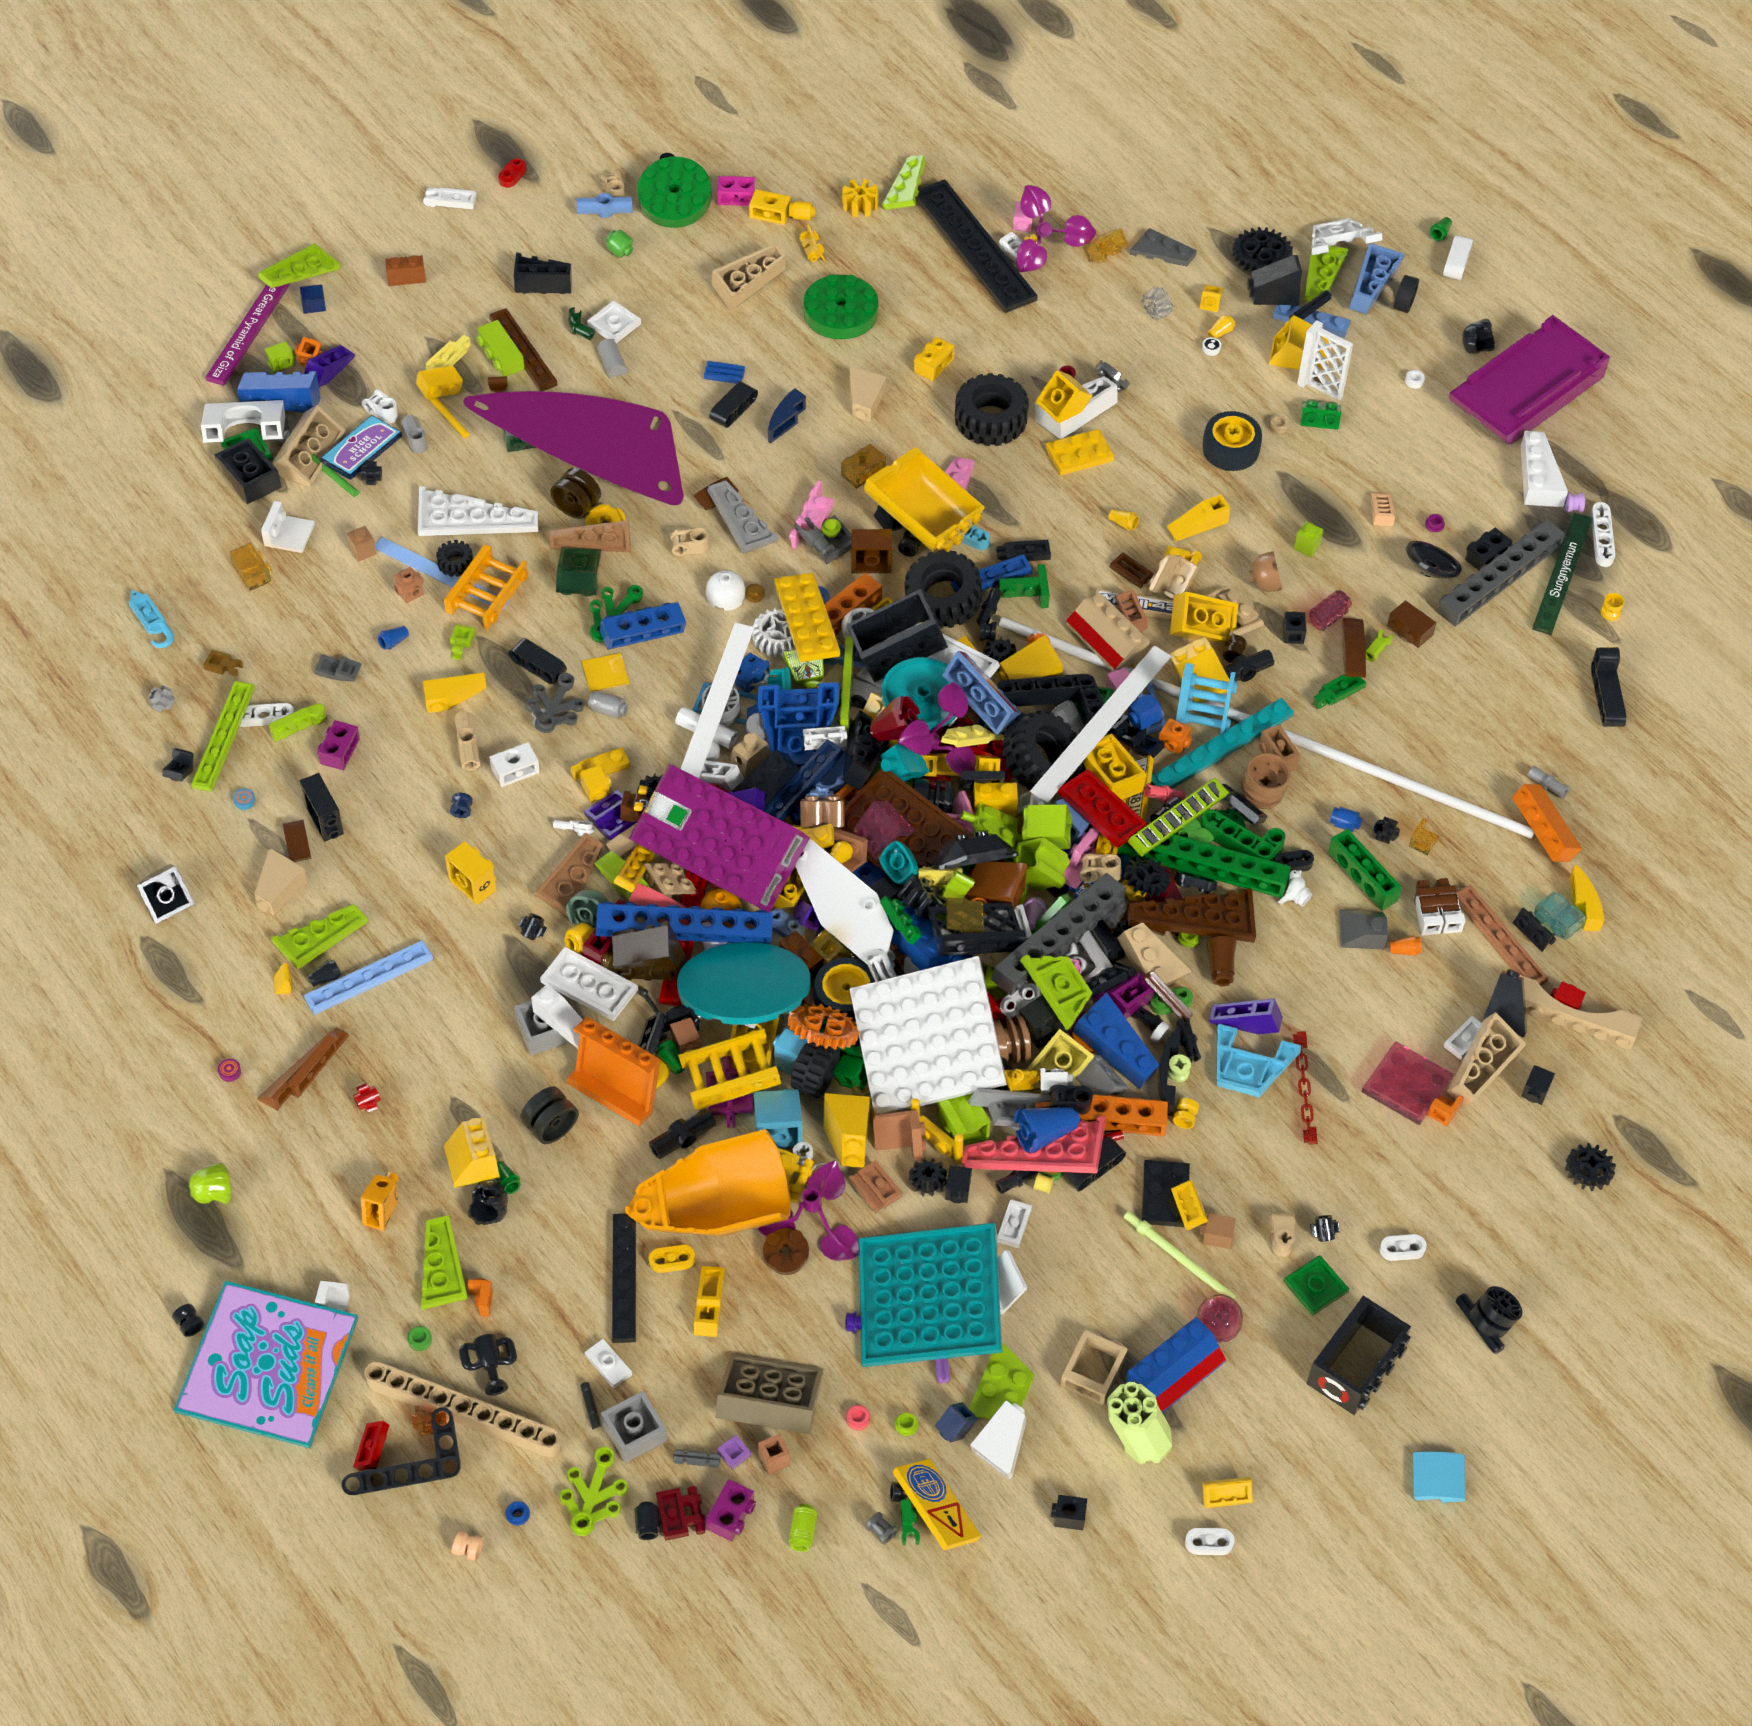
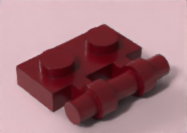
[656,1486,706,1541]

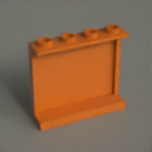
[566,1016,661,1127]

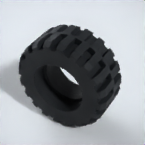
[954,373,1029,446]
[904,550,983,629]
[1002,710,1083,791]

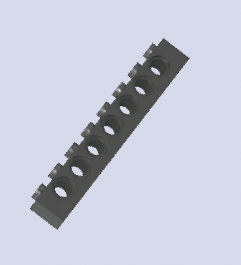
[1438,520,1565,627]
[991,873,1126,996]

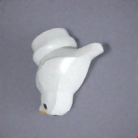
[1278,870,1313,907]

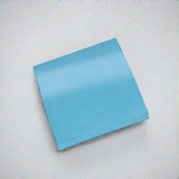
[1413,1452,1466,1503]

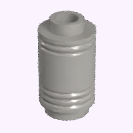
[588,691,628,719]

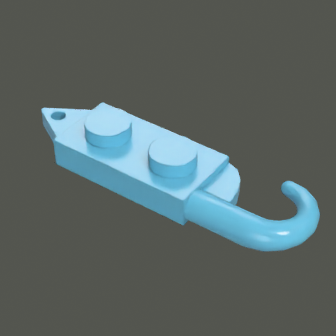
[129,590,174,648]

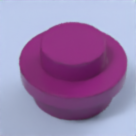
[1425,514,1445,533]

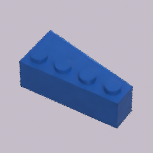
[1073,992,1159,1090]

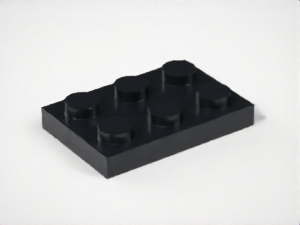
[1142,1160,1190,1227]

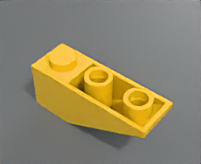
[1167,494,1231,542]

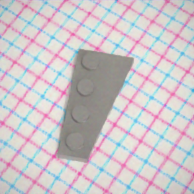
[707,481,779,553]

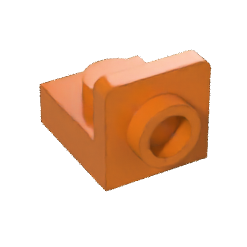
[467,1278,493,1317]

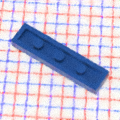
[950,554,1032,593]

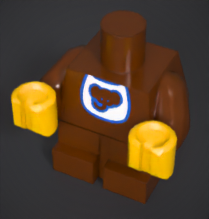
[620,786,649,822]

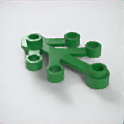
[589,585,643,643]

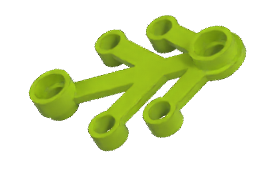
[559,1447,628,1536]

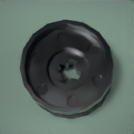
[914,778,954,814]

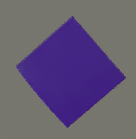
[583,789,638,840]

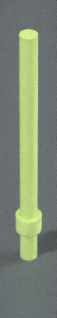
[1124,1211,1236,1303]

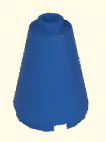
[1014,1107,1080,1153]

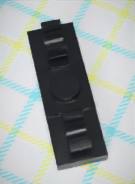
[637,1011,670,1056]

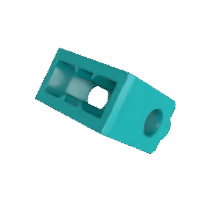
[881,743,930,782]

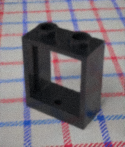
[299,773,344,842]

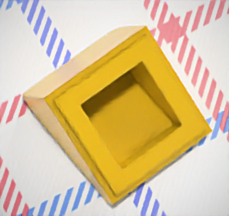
[274,963,292,994]

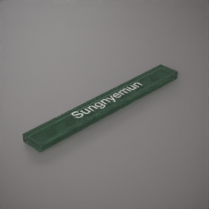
[1532,512,1593,636]

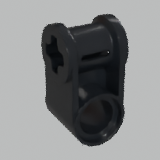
[1049,1084,1093,1115]

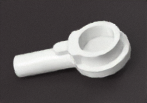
[553,820,595,836]

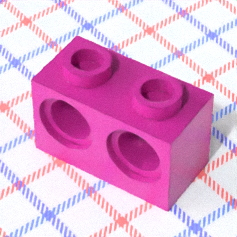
[717,176,755,206]

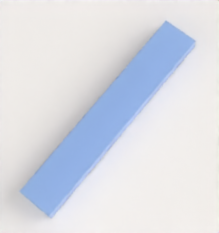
[304,940,433,1015]

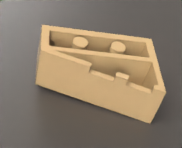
[1117,923,1192,986]

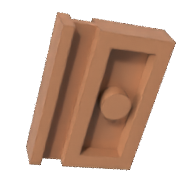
[849,1160,903,1214]

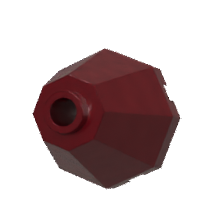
[870,696,923,741]

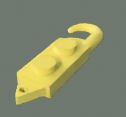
[941,725,1007,748]

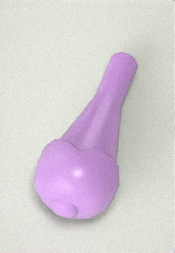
[1023,896,1047,930]

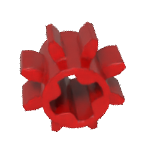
[353,1083,381,1113]

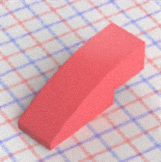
[628,883,690,925]

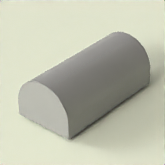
[598,339,627,378]

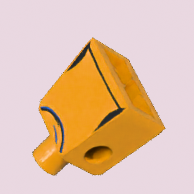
[361,1172,399,1231]

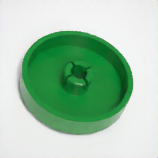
[637,156,712,228]
[803,274,879,340]

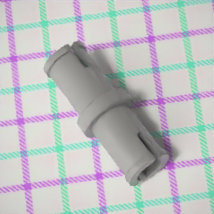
[1528,766,1570,799]

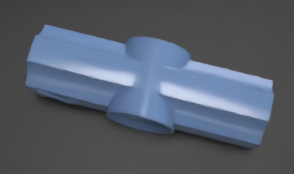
[577,193,633,218]

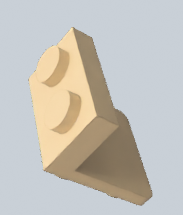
[1149,554,1199,599]

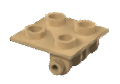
[644,863,698,899]

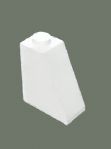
[970,1401,1027,1480]

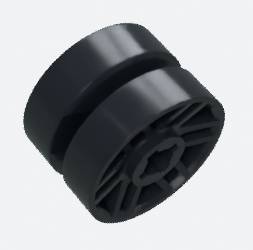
[1470,1286,1523,1338]

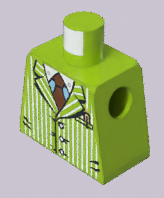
[784,650,824,688]

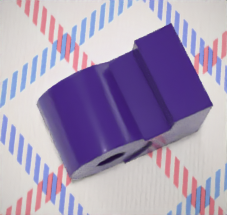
[793,900,820,932]

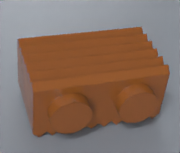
[385,255,426,286]

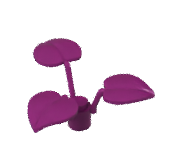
[1017,185,1096,272]
[898,682,976,776]
[756,1160,859,1261]

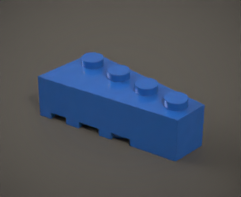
[237,371,321,413]
[886,900,949,971]

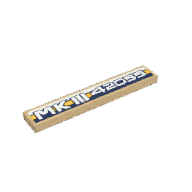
[1096,589,1173,620]

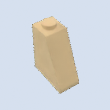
[849,367,887,421]
[255,849,307,915]

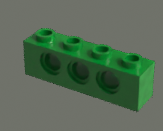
[1328,828,1402,911]

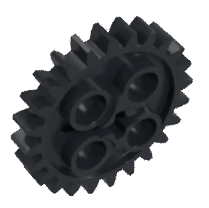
[1232,227,1293,273]

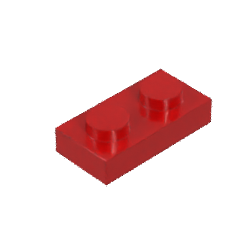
[353,1421,390,1471]

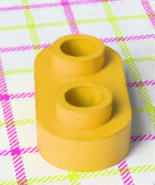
[649,1245,695,1273]

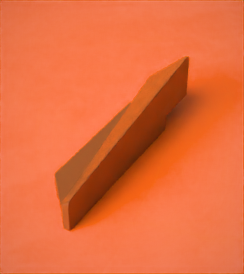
[258,1027,349,1111]

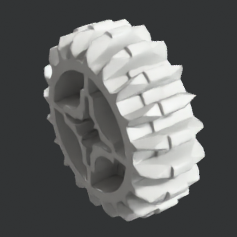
[752,607,796,658]

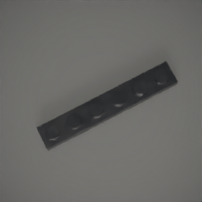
[612,1214,636,1343]

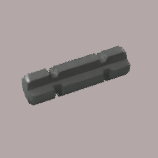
[673,1449,721,1467]

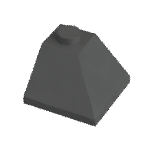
[1339,909,1388,950]

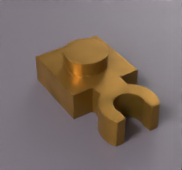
[203,649,243,676]

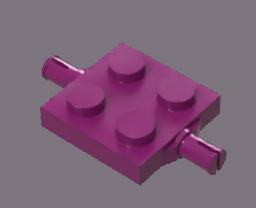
[706,1056,753,1128]

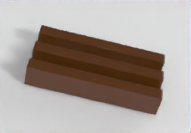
[1110,552,1154,589]

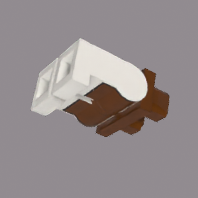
[1414,878,1466,936]

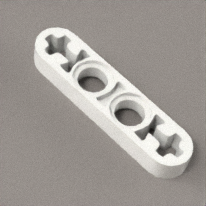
[1591,502,1615,567]

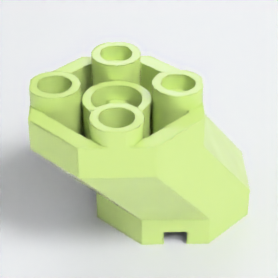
[1107,1382,1172,1464]

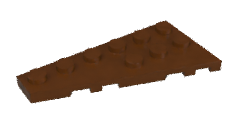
[1127,888,1256,943]

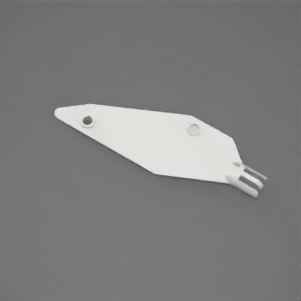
[795,839,897,982]

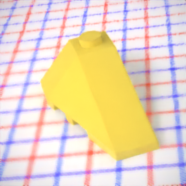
[1009,1029,1095,1094]

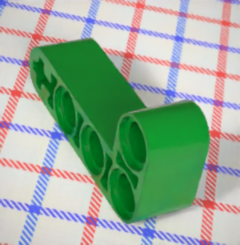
[1201,809,1286,862]

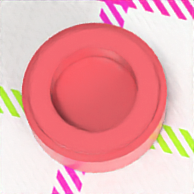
[846,1405,870,1430]

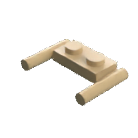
[1204,586,1264,636]

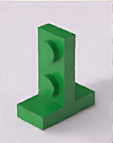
[998,564,1050,608]

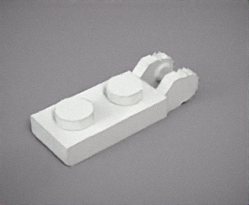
[423,188,477,209]

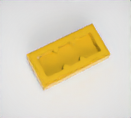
[1171,1180,1208,1230]
[1202,1477,1253,1508]

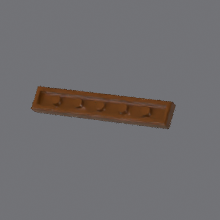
[489,308,558,391]

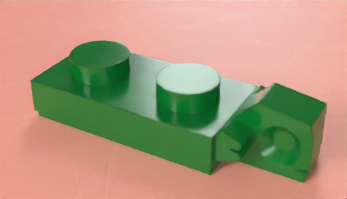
[1313,674,1366,709]
[880,896,922,945]

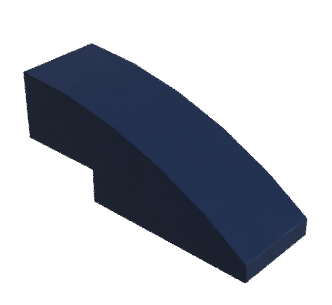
[768,388,806,444]

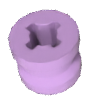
[1565,493,1585,512]

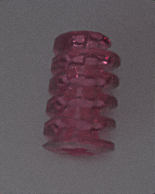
[1309,590,1352,631]

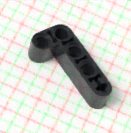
[1591,647,1626,727]

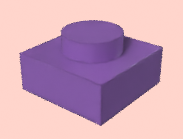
[717,1435,751,1470]

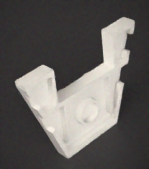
[1311,218,1382,255]

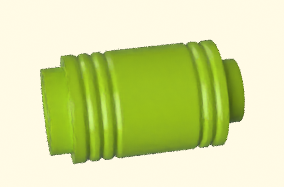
[788,1504,818,1552]

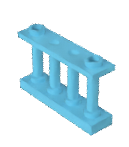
[1176,663,1238,734]

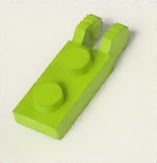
[269,703,326,742]

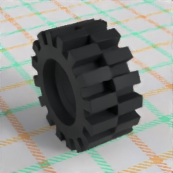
[436,540,473,577]

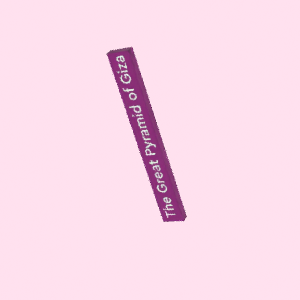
[206,283,291,386]

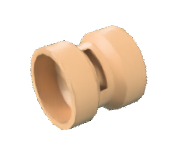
[452,1530,484,1561]

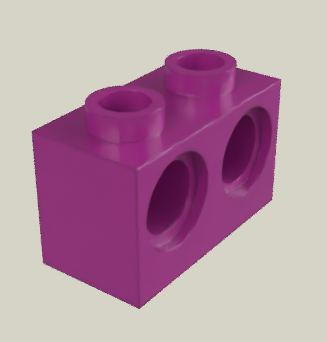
[317,720,360,771]
[706,1479,756,1541]

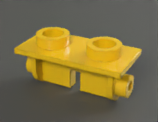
[799,224,826,262]
[1004,1069,1041,1091]

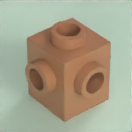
[393,566,424,604]

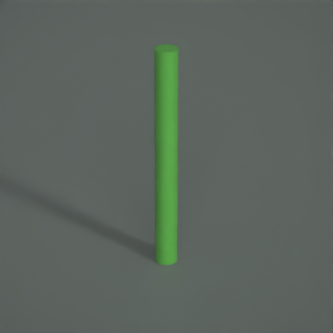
[311,454,360,497]

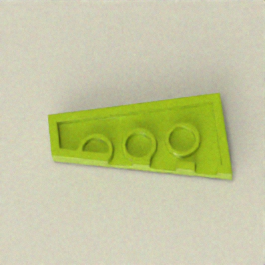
[882,155,926,210]
[259,243,340,288]
[1304,246,1349,302]
[271,904,368,970]
[421,1215,468,1310]

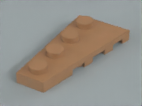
[550,520,631,552]
[535,833,603,917]

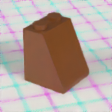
[962,861,1028,915]

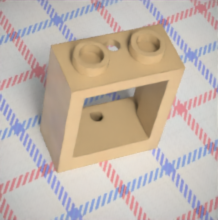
[1060,1330,1128,1405]

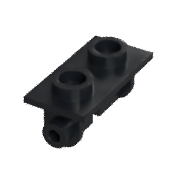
[1513,907,1556,952]

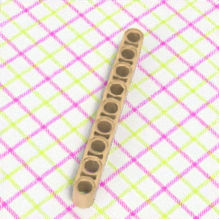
[365,1362,561,1458]

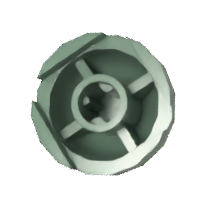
[566,889,609,929]

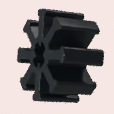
[898,875,947,920]

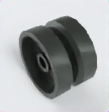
[520,1086,579,1144]

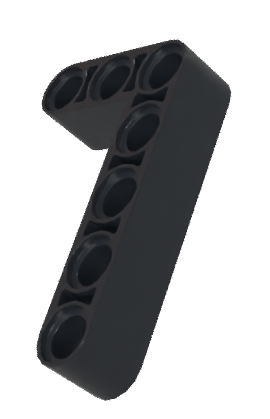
[997,674,1104,725]
[341,1407,461,1495]

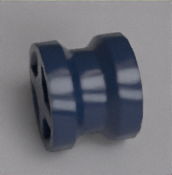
[450,792,473,818]

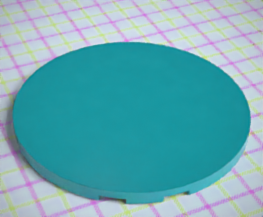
[677,942,811,1025]

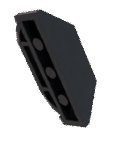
[931,830,1019,870]

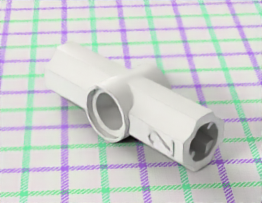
[675,707,738,748]

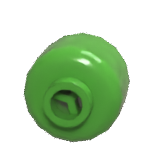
[606,230,634,258]

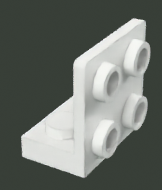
[261,501,315,553]
[998,1250,1027,1315]

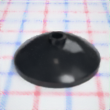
[1406,541,1462,579]

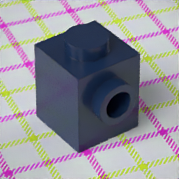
[935,1402,978,1443]

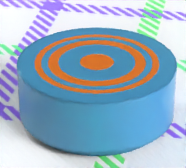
[233,789,255,810]

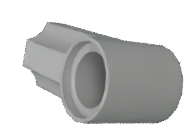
[401,414,427,454]

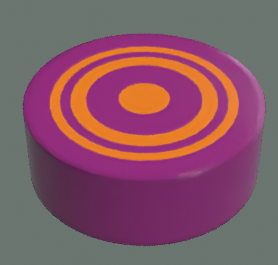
[218,1059,241,1082]

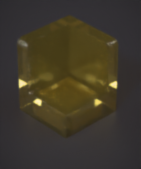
[1409,818,1439,856]

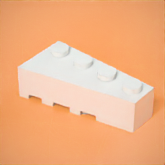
[1034,376,1118,439]
[1521,431,1568,507]

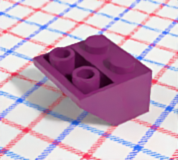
[1094,972,1155,1019]

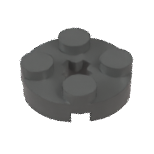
[1095,360,1130,393]

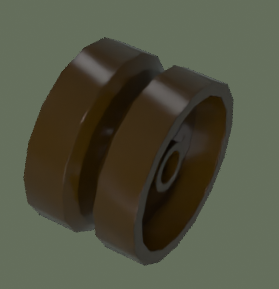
[550,468,601,519]

